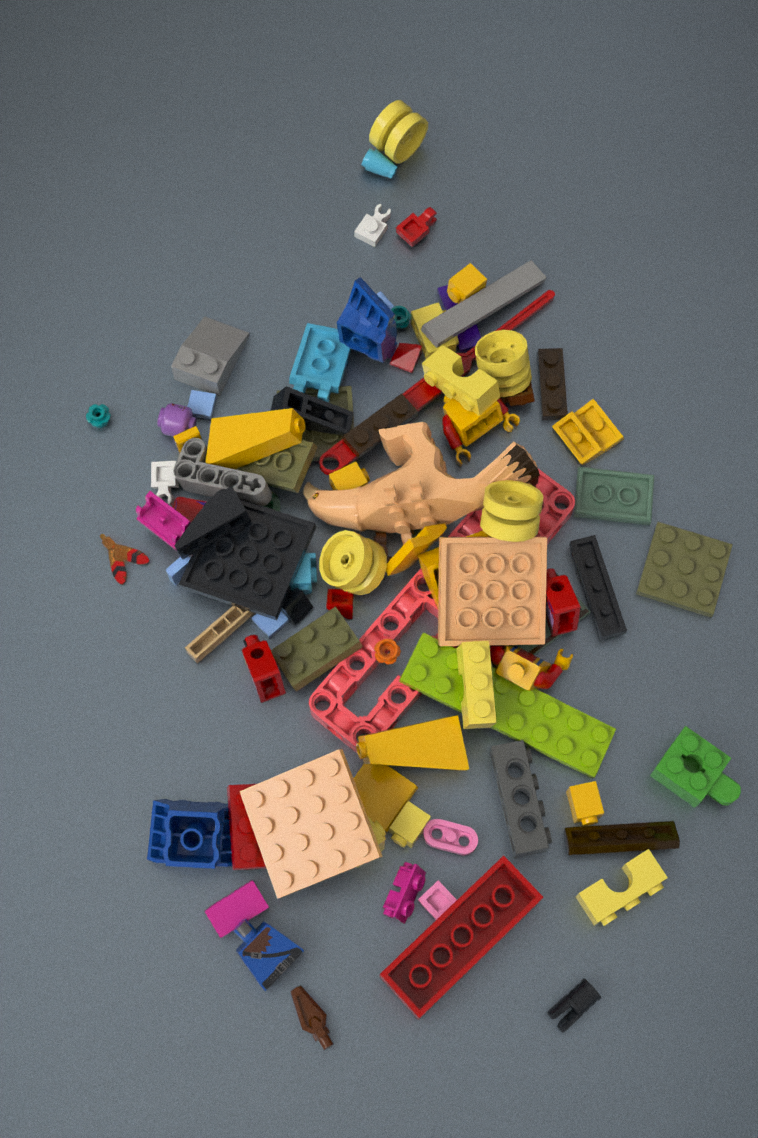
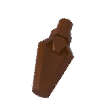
[291,985,334,1050]

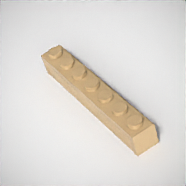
[185,606,255,664]

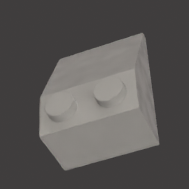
[171,317,250,396]

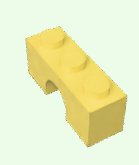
[422,345,500,416]
[456,641,497,729]
[576,849,668,926]

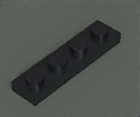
[569,535,627,640]

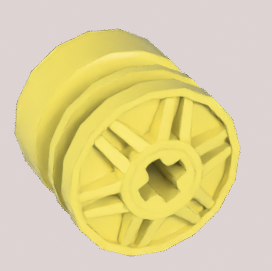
[475,330,532,397]

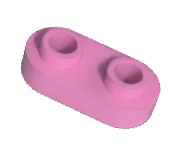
[423,819,478,855]

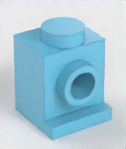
[291,553,317,595]

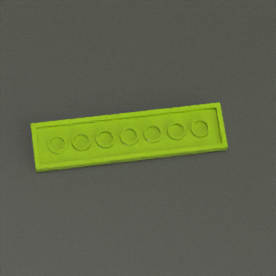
[399,632,616,779]

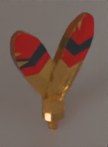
[100,534,149,585]

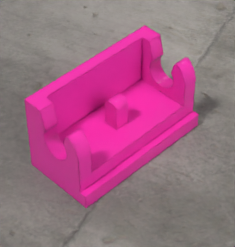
[136,491,191,550]
[204,880,269,938]

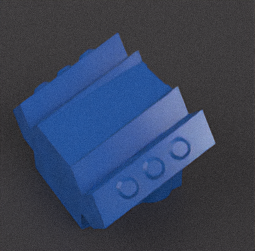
[336,277,398,363]
[147,799,232,869]

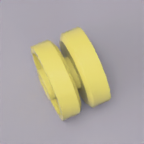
[369,100,428,164]
[480,480,543,542]
[319,530,387,596]

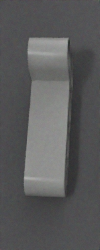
[173,438,272,506]

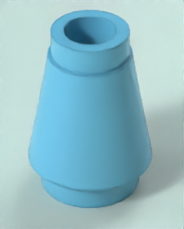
[361,148,398,179]

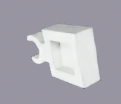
[354,204,391,247]
[151,461,179,506]

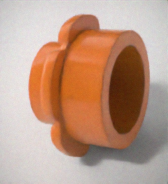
[374,639,401,665]

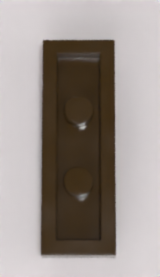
[537,348,568,420]
[343,393,418,458]

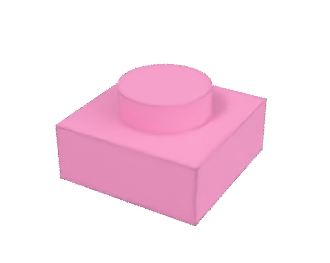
[418,880,457,920]

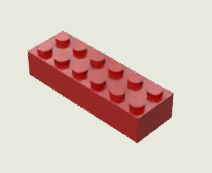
[380,855,543,1020]

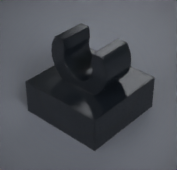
[282,587,313,625]

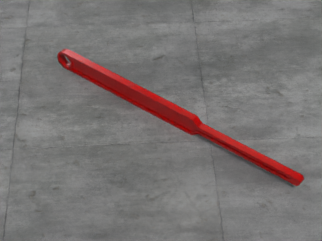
[319,290,555,475]

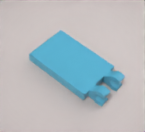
[289,323,351,403]

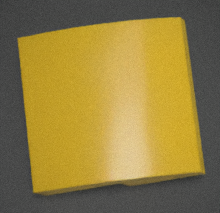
[552,399,624,466]
[386,523,447,576]
[353,764,418,832]

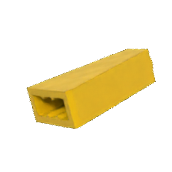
[205,408,305,469]
[356,715,469,770]

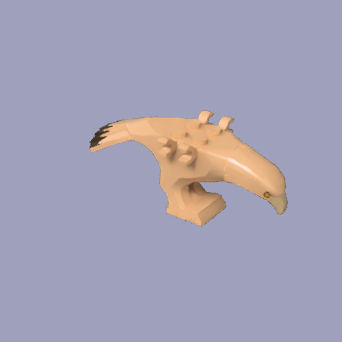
[303,422,540,545]

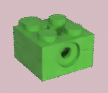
[650,726,741,808]

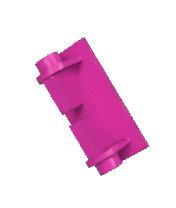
[382,862,426,924]

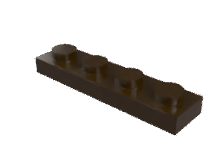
[564,821,680,855]

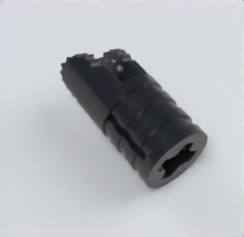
[547,978,601,1033]

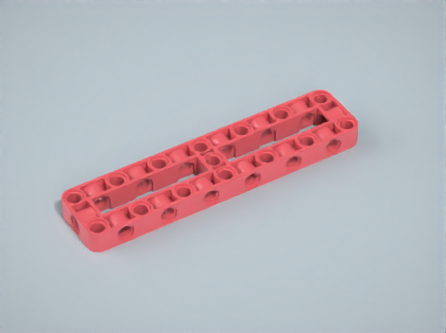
[309,469,575,753]

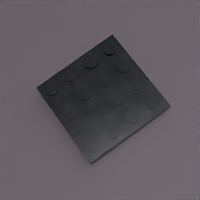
[179,499,317,620]

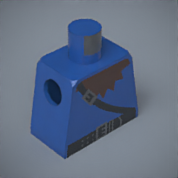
[233,918,304,991]

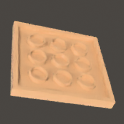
[438,536,547,646]
[239,749,383,899]

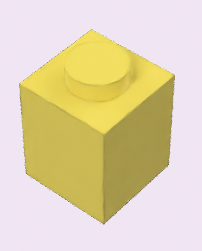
[389,801,431,848]

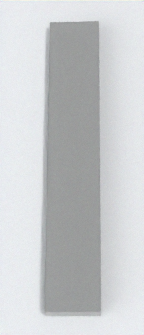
[421,260,547,348]

